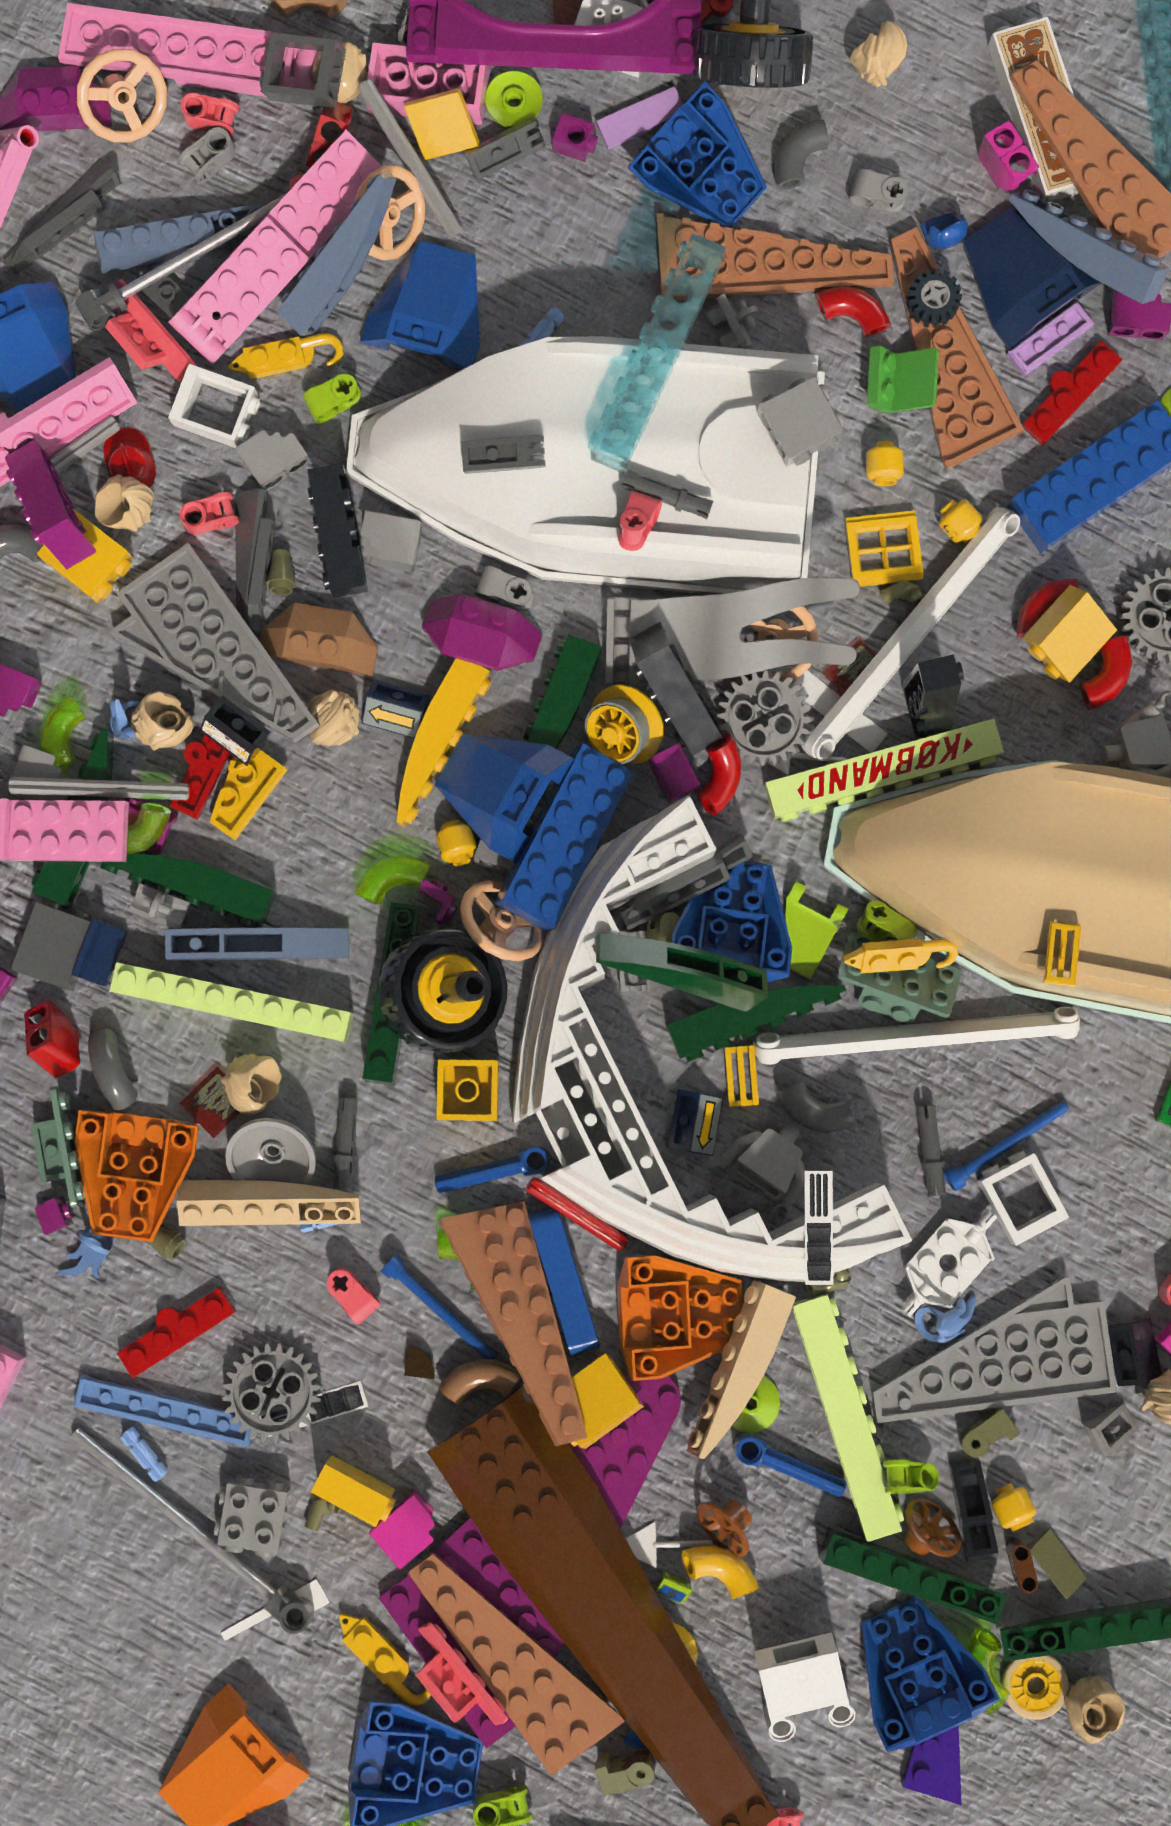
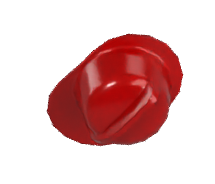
[103,428,156,488]

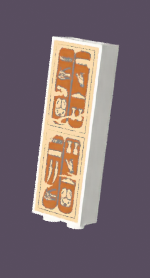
[988,17,1079,202]

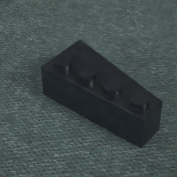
[307,463,368,598]
[902,654,964,740]

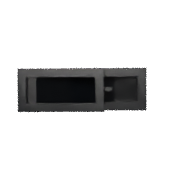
[950,1459,999,1563]

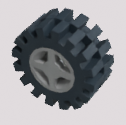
[906,269,962,328]

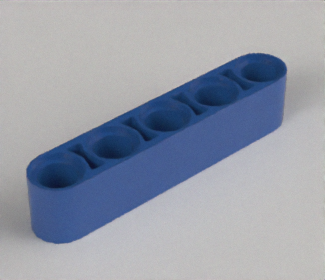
[528,1207,600,1356]

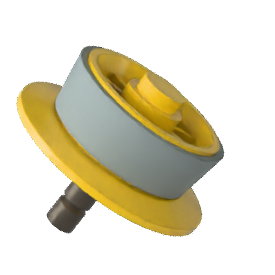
[585,684,664,764]

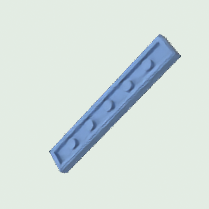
[73,1375,252,1447]

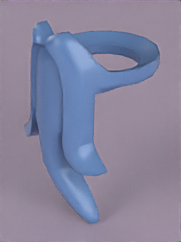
[110,698,140,739]
[57,1229,114,1278]
[915,1294,976,1343]

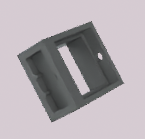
[260,32,346,108]

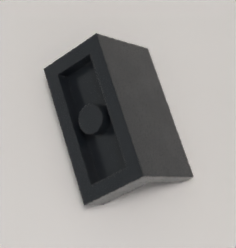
[1108,1317,1162,1386]

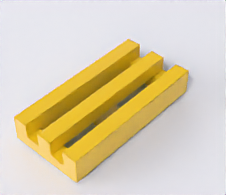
[1043,921,1081,988]
[724,1045,759,1107]

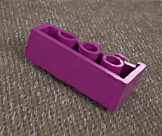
[5,439,97,570]

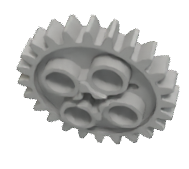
[1119,568,1171,664]
[717,669,814,766]
[222,1343,321,1443]

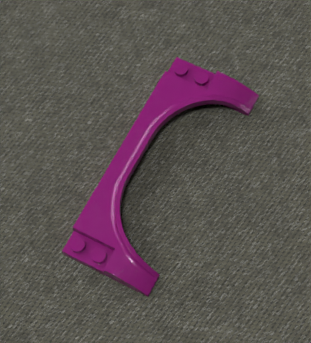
[406,0,701,74]

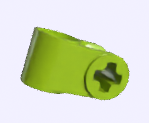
[302,373,361,424]
[856,900,917,942]
[883,1460,939,1494]
[473,1785,533,1826]

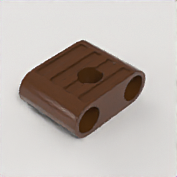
[1006,1538,1038,1594]

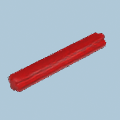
[526,1177,629,1251]

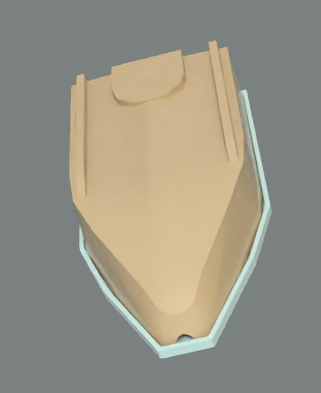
[823,760,1171,1024]

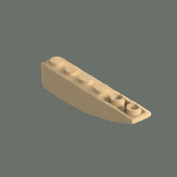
[177,1180,361,1226]
[686,1280,796,1459]

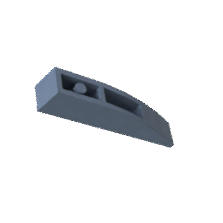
[277,174,396,336]
[1009,189,1169,304]
[94,202,267,274]
[165,928,349,961]

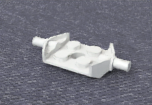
[901,1209,997,1317]

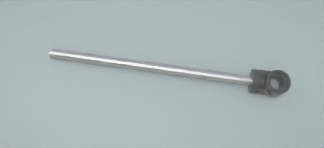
[75,194,285,331]
[71,1428,314,1634]

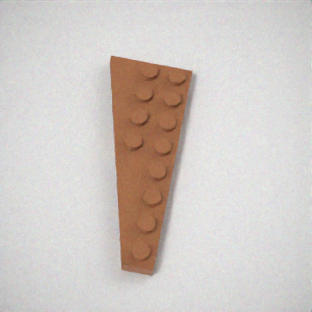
[1010,60,1171,258]
[656,213,894,301]
[890,227,1024,470]
[438,1201,587,1446]
[408,1552,625,1776]

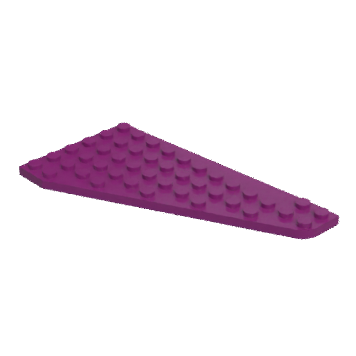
[379,1372,681,1749]

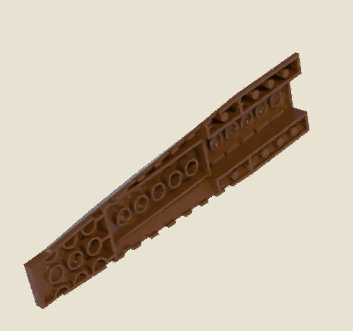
[427,1386,778,1826]

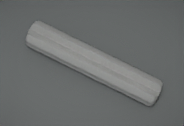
[50,416,120,474]

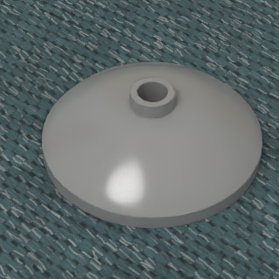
[225,1118,316,1185]

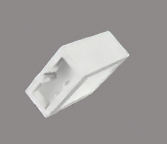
[168,364,260,448]
[977,1150,1069,1246]

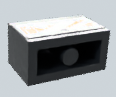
[199,695,271,766]

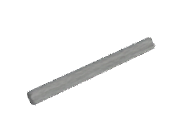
[358,79,463,238]
[8,777,189,800]

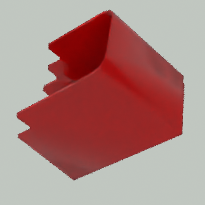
[306,102,353,167]
[24,999,80,1079]

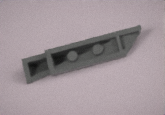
[3,159,121,275]
[235,488,276,636]
[620,833,753,930]

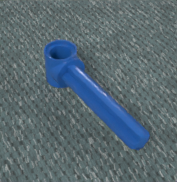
[435,1146,551,1193]
[733,1432,847,1497]

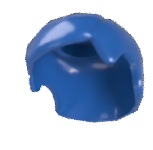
[921,213,968,249]

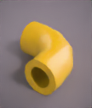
[682,1545,760,1600]

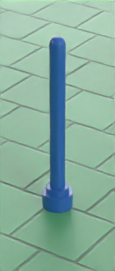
[943,1101,1069,1192]
[380,1253,496,1359]

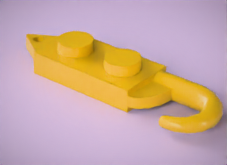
[228,333,344,380]
[842,939,958,974]

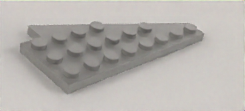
[109,543,320,743]
[872,1276,1117,1423]

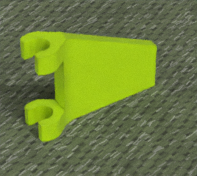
[785,881,848,980]

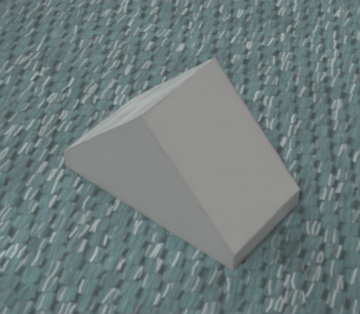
[1082,1403,1138,1457]

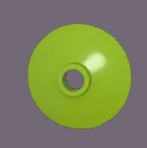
[485,71,543,128]
[732,1375,780,1433]

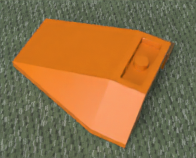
[75,1110,199,1242]
[617,1256,743,1381]
[158,1683,311,1826]

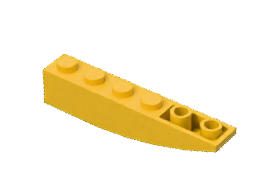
[396,658,492,828]

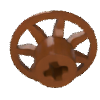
[904,1498,961,1557]
[697,1499,752,1557]

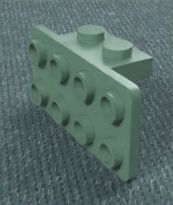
[837,931,961,1024]
[31,1086,85,1208]

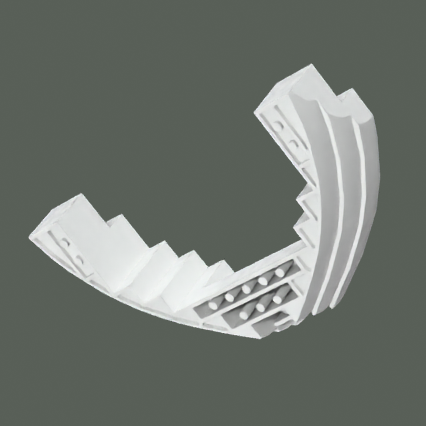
[512,795,912,1282]

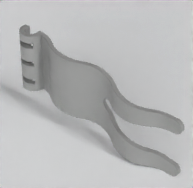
[605,578,860,685]

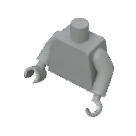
[1101,690,1171,778]
[709,1124,805,1220]

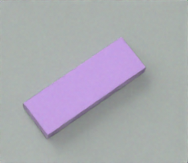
[596,86,683,150]
[1006,301,1095,377]

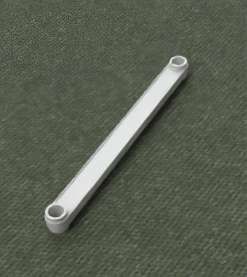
[802,507,1020,761]
[755,1007,1080,1065]

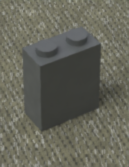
[10,900,91,991]

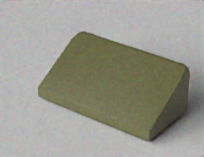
[1026,1528,1087,1599]

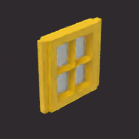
[845,510,924,587]

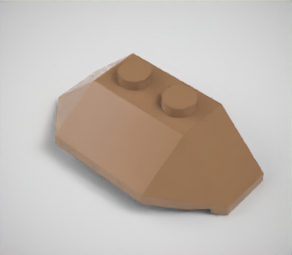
[260,603,378,677]

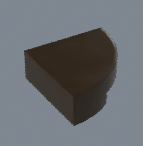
[404,1344,435,1379]

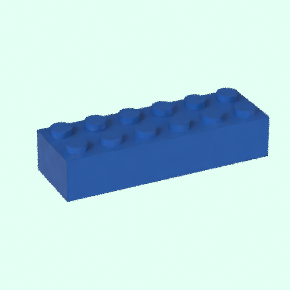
[1007,400,1171,554]
[494,743,634,932]

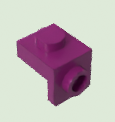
[418,878,458,925]
[35,1196,74,1235]

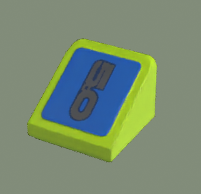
[655,1571,692,1604]

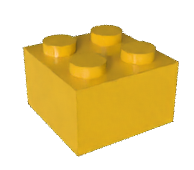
[436,1059,499,1121]

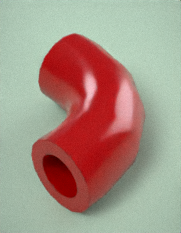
[816,286,892,337]
[1017,579,1079,638]
[1080,636,1132,710]
[697,733,741,816]

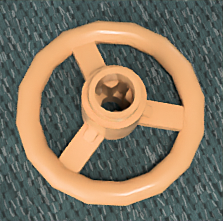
[77,49,167,143]
[354,165,426,261]
[747,606,819,681]
[460,880,546,961]

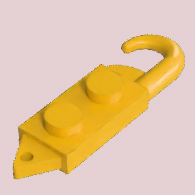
[339,1613,431,1706]

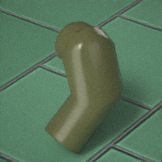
[879,581,925,606]
[806,1268,851,1296]
[304,1497,342,1531]

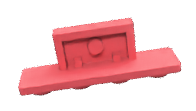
[105,279,195,383]
[415,1622,508,1725]

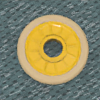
[1002,1655,1069,1720]

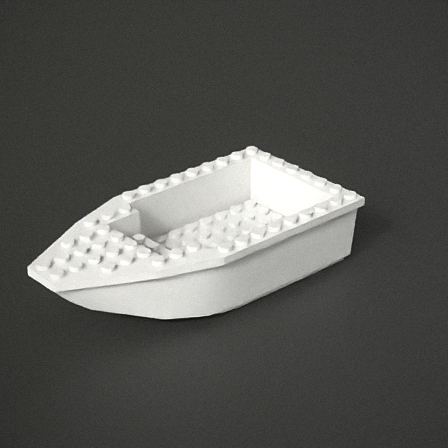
[346,336,825,595]

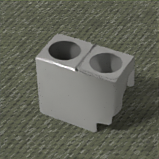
[235,430,310,492]
[360,510,422,572]
[12,745,78,800]

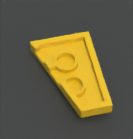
[209,750,287,841]

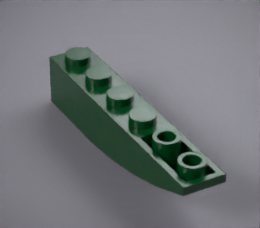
[523,634,601,749]
[31,728,114,908]
[100,853,277,928]
[362,902,421,1086]
[596,933,768,1012]
[666,985,846,1062]
[819,1527,1006,1624]
[1000,1598,1171,1661]

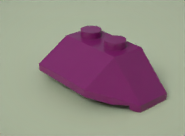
[0,66,112,131]
[422,594,543,671]

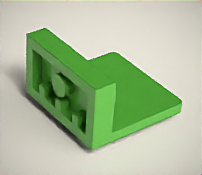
[867,346,939,414]

